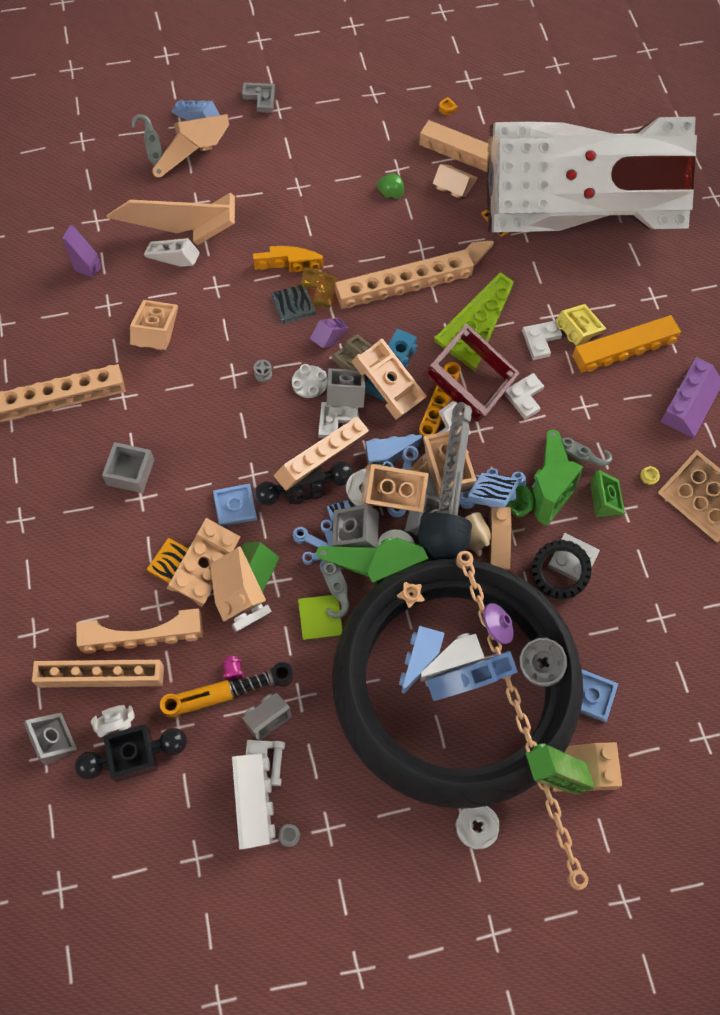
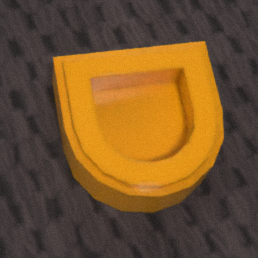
[439,97,458,115]

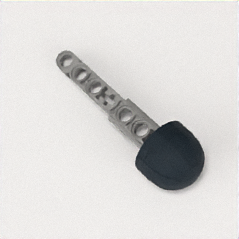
[418,402,472,560]

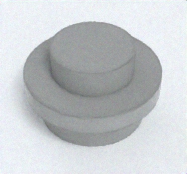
[278,824,300,847]

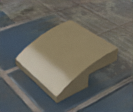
[332,334,372,370]

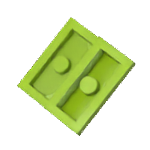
[298,595,342,640]

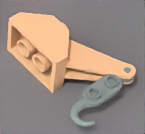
[131,114,229,177]

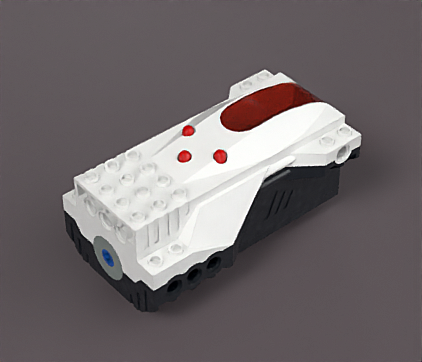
[487,117,697,232]

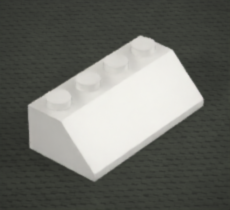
[232,753,276,849]

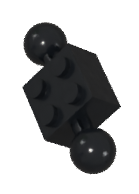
[255,461,353,506]
[75,724,187,782]

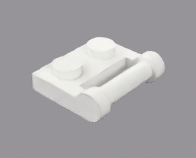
[246,740,285,786]

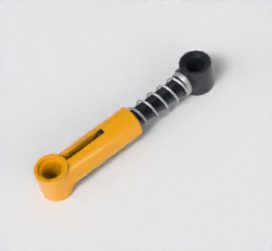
[160,662,293,719]

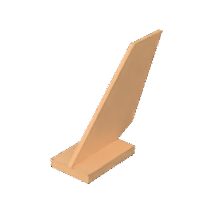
[107,193,235,245]

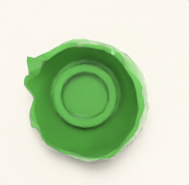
[376,173,405,199]
[506,486,535,517]

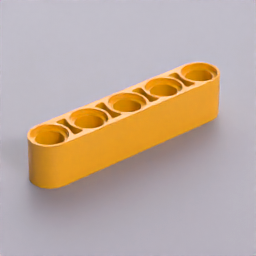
[419,362,461,444]

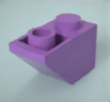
[310,318,349,348]

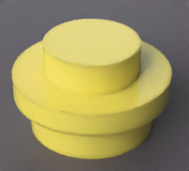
[640,466,660,485]

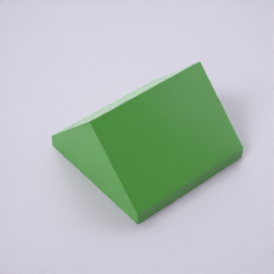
[590,470,625,517]
[241,542,280,592]

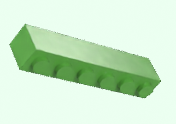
[526,744,595,795]

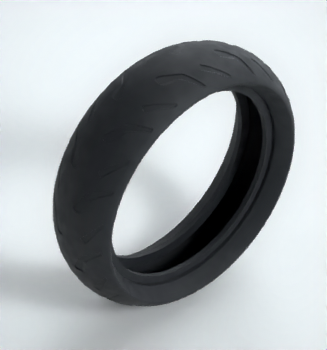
[332,559,583,809]

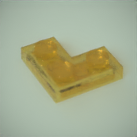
[300,267,338,309]

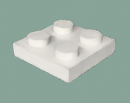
[548,533,600,582]

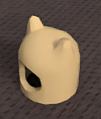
[465,512,491,556]

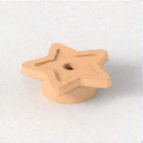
[397,582,424,608]

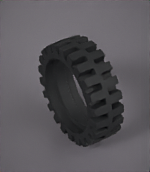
[532,539,592,599]

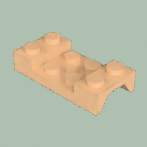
[351,339,427,420]
[167,518,240,607]

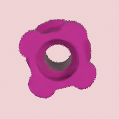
[221,656,244,681]

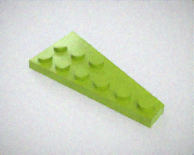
[434,272,514,372]

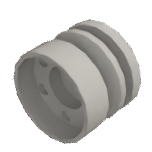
[520,638,567,687]

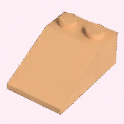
[130,300,178,350]
[423,429,477,497]
[361,464,429,512]
[210,547,266,621]
[552,742,622,792]

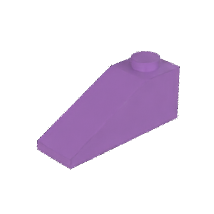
[62,225,101,277]

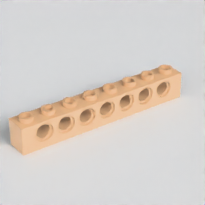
[335,249,474,309]
[0,364,126,422]

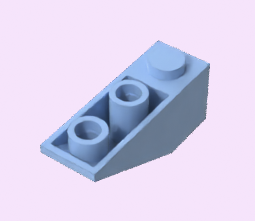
[171,100,220,121]
[365,434,422,467]
[399,626,444,693]

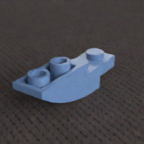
[426,651,518,701]

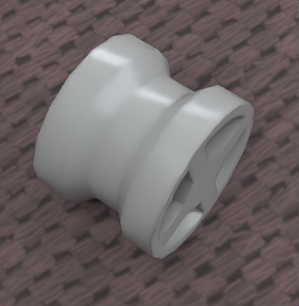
[253,360,272,383]

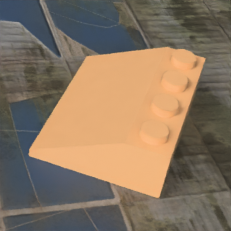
[658,450,720,543]

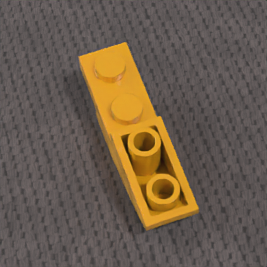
[253,246,323,272]

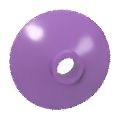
[483,603,513,645]

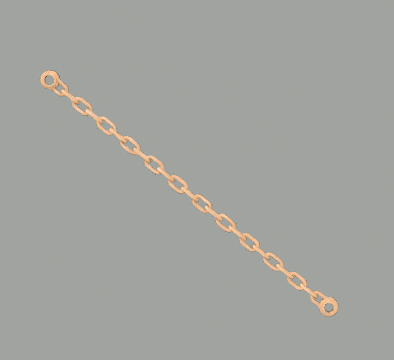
[456,551,588,890]

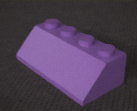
[660,357,720,438]

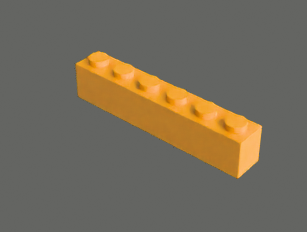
[572,315,681,373]

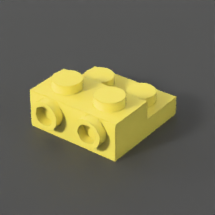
[555,304,606,346]

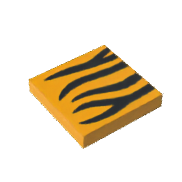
[146,538,202,583]

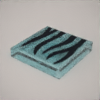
[272,284,316,324]

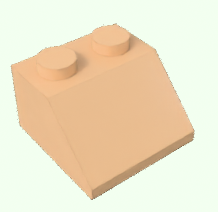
[433,164,478,198]

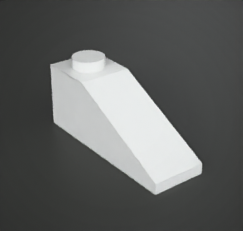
[144,238,200,267]
[420,633,484,682]

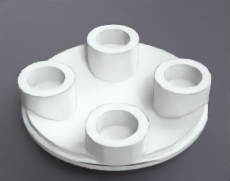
[292,364,328,398]

